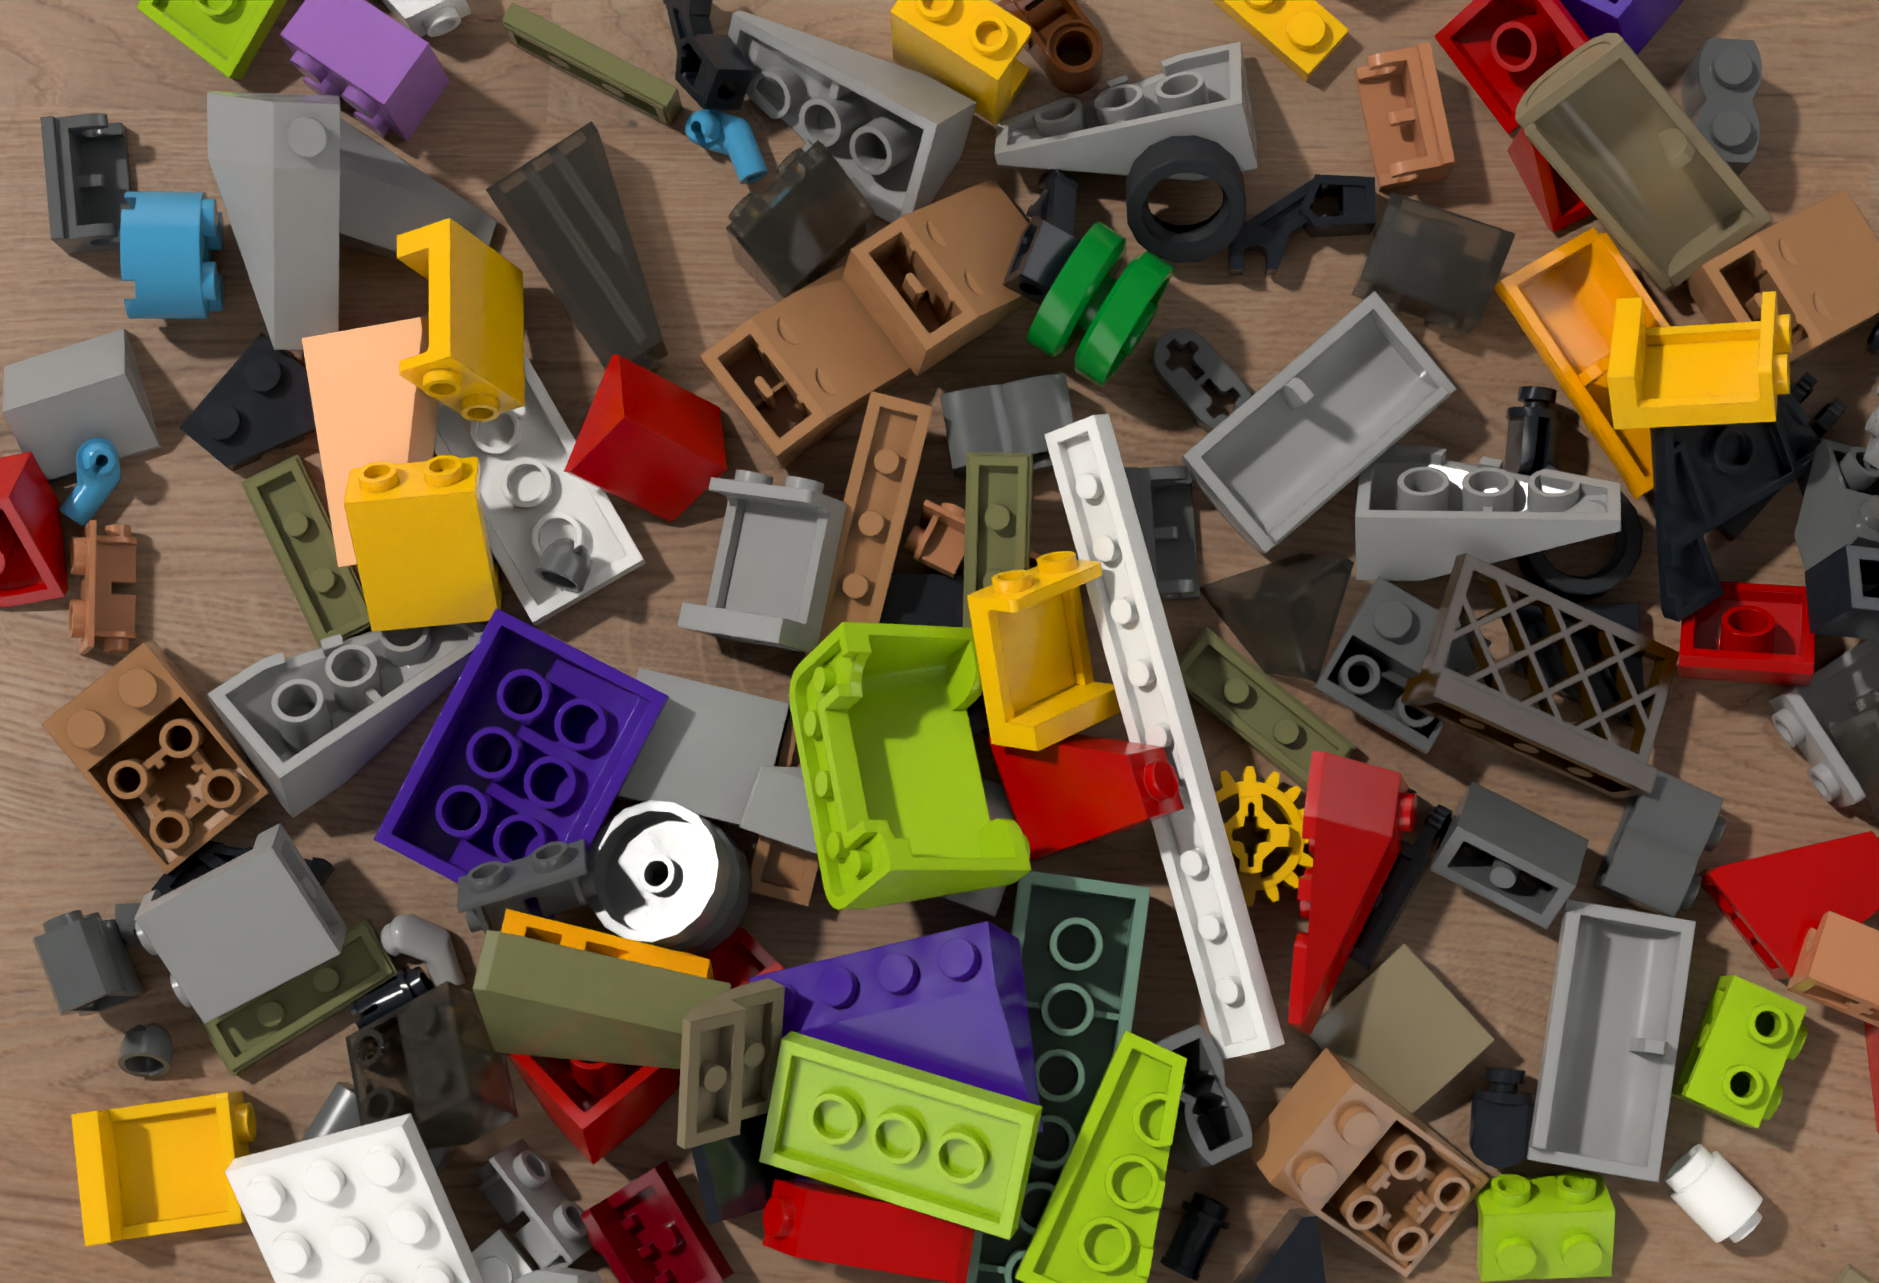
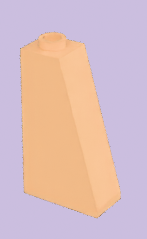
[302,317,439,567]

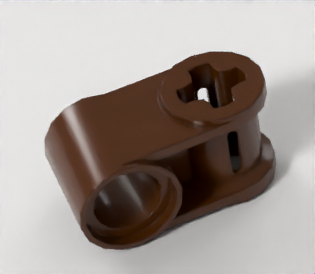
[997,0,1103,94]

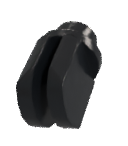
[1504,386,1565,476]
[1469,1067,1535,1168]

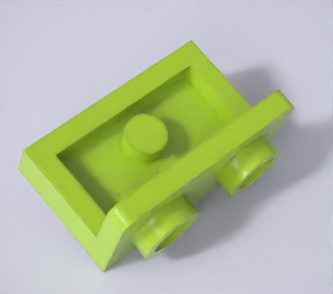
[1474,1171,1616,1282]

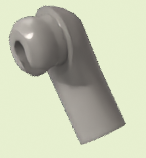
[380,914,467,994]

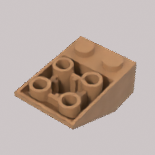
[842,178,1031,377]
[1684,189,1879,366]
[700,263,913,470]
[41,641,269,875]
[1246,1048,1490,1277]

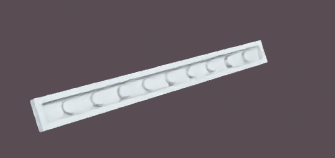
[1044,414,1285,1060]

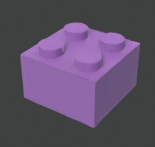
[280,0,450,141]

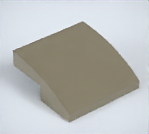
[1306,943,1495,1113]
[677,978,785,1150]

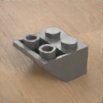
[1794,439,1879,570]
[1313,577,1492,754]

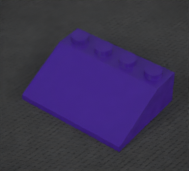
[373,608,669,920]
[749,921,1043,1183]

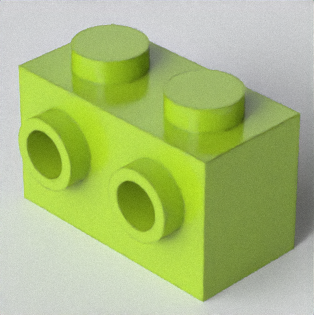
[1671,975,1808,1128]

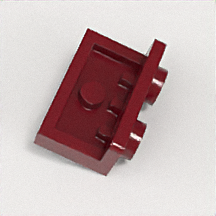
[581,1161,734,1283]

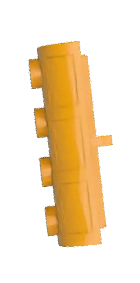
[1494,227,1670,500]

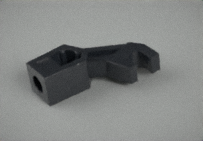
[663,0,754,110]
[1003,169,1081,305]
[1228,174,1376,275]

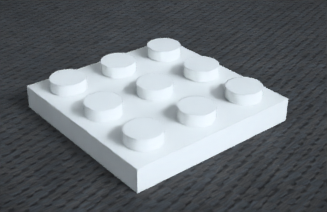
[225,1113,484,1283]

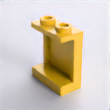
[890,0,1031,126]
[397,218,525,422]
[1607,291,1792,429]
[344,455,503,632]
[967,551,1121,751]
[71,1091,256,1246]

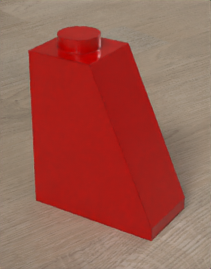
[988,734,1184,861]
[1698,831,1879,979]
[763,1179,975,1283]

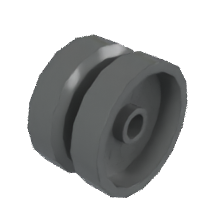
[587,800,752,956]

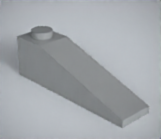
[994,41,1258,181]
[339,118,498,261]

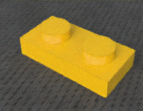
[1213,0,1349,82]

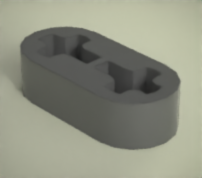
[1152,328,1251,433]

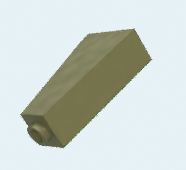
[473,930,732,1069]

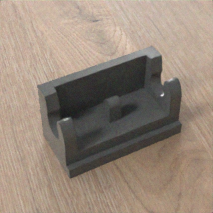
[40,113,132,255]
[1124,466,1200,601]

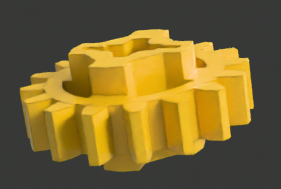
[1215,766,1313,907]

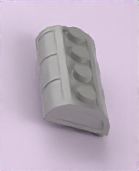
[1181,291,1457,554]
[1527,899,1696,1182]

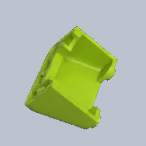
[789,622,1031,910]

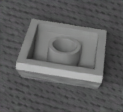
[2,328,162,483]

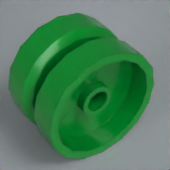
[1026,221,1175,388]

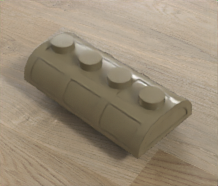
[1515,33,1773,294]

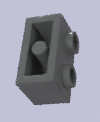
[1430,781,1589,929]

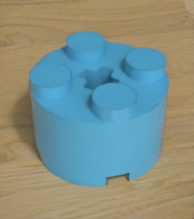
[120,191,224,319]

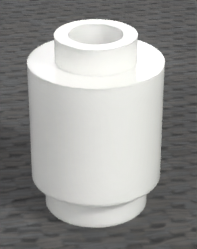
[1663,1144,1763,1243]

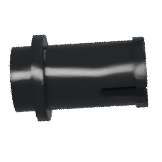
[349,966,437,1039]
[1160,1191,1230,1281]

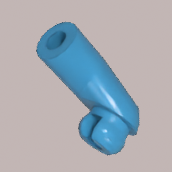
[685,109,769,184]
[59,438,121,527]

